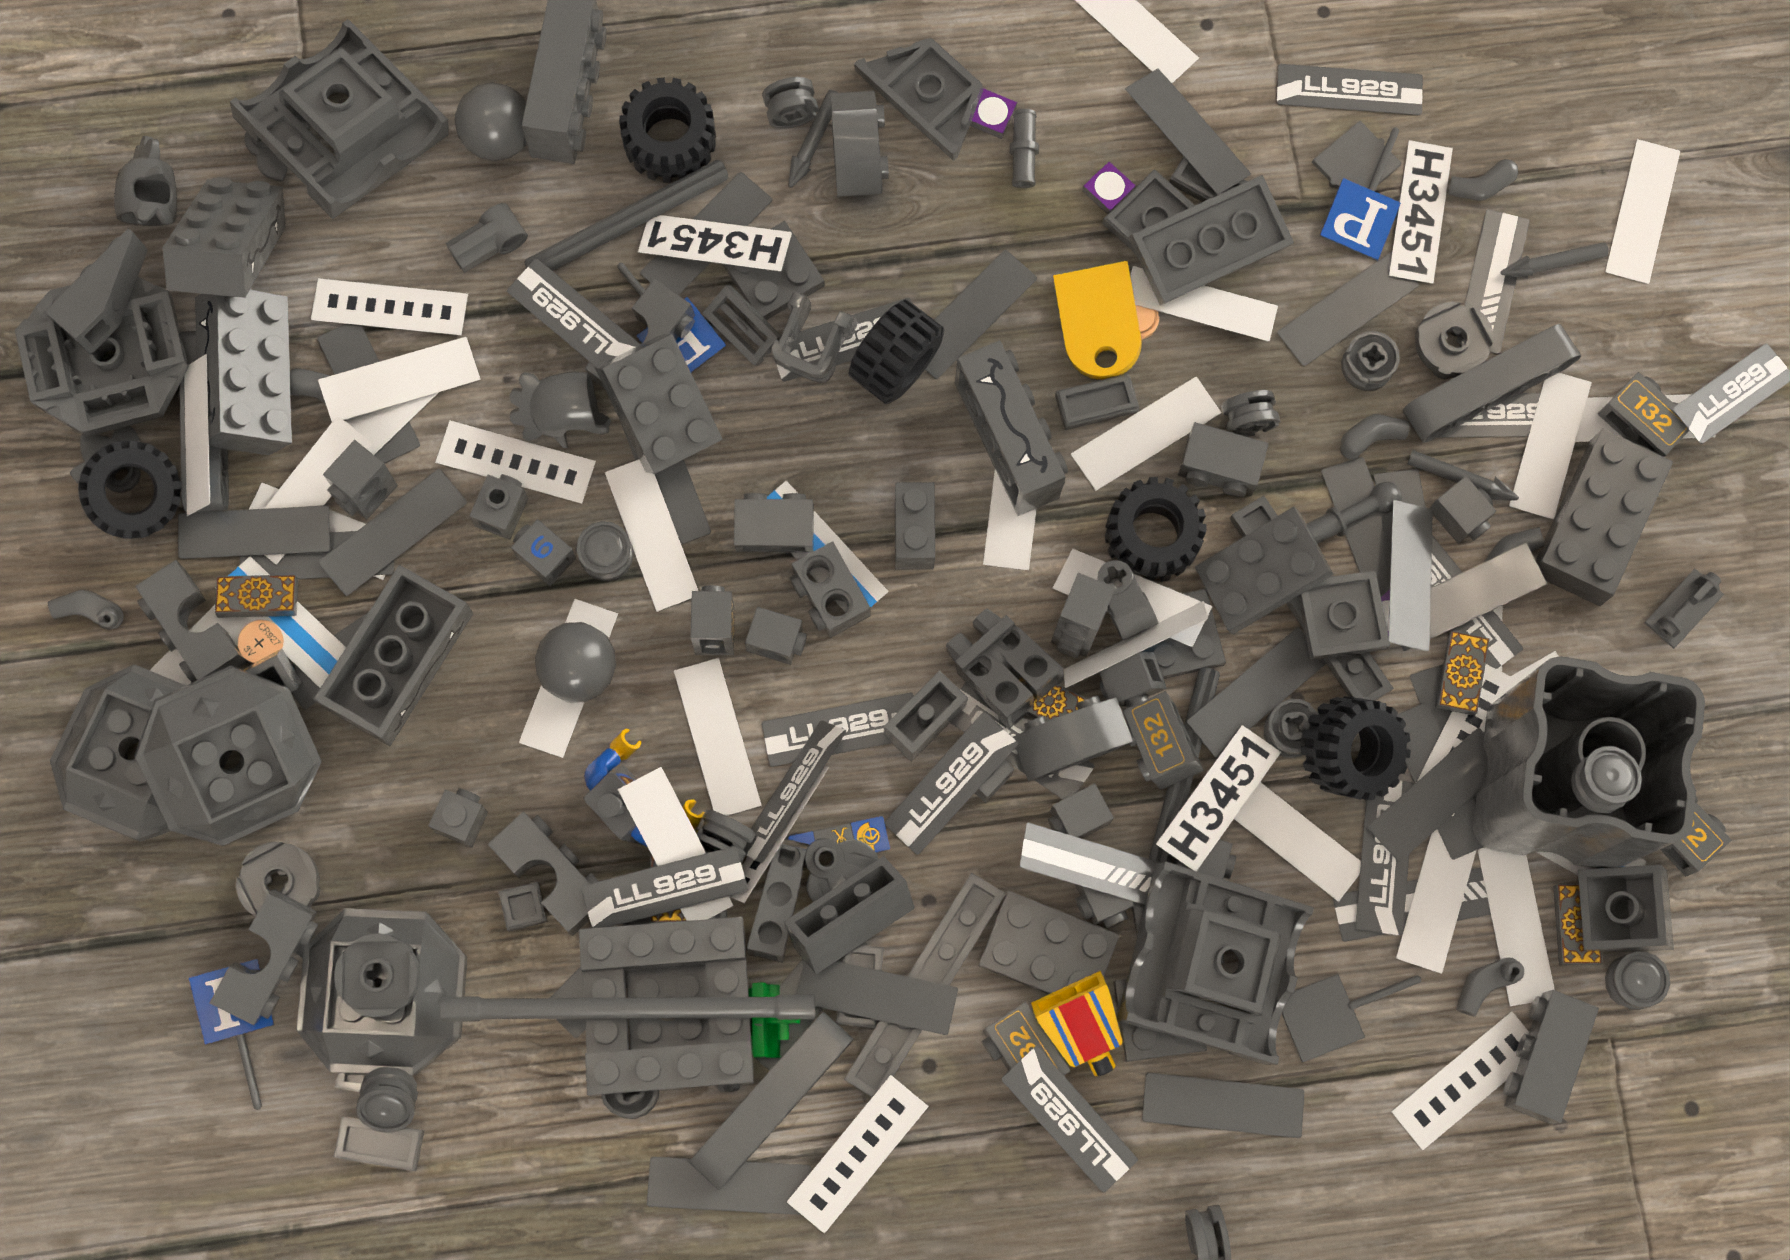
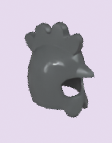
[114,136,177,226]
[509,371,611,448]

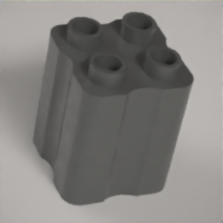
[1473,656,1705,869]

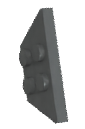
[854,38,983,161]

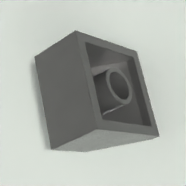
[1578,864,1674,952]

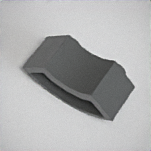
[830,91,889,197]
[1013,696,1133,782]

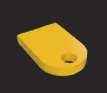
[1053,261,1142,380]

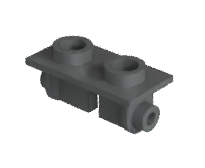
[1644,568,1724,649]

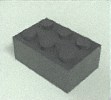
[595,334,723,474]

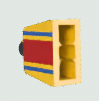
[1031,971,1123,1076]

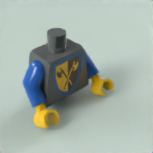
[583,729,705,847]

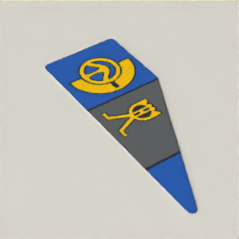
[788,816,890,852]

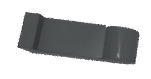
[747,844,807,963]

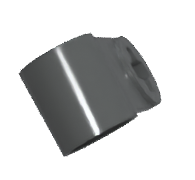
[1097,560,1158,640]

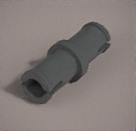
[1009,109,1039,188]

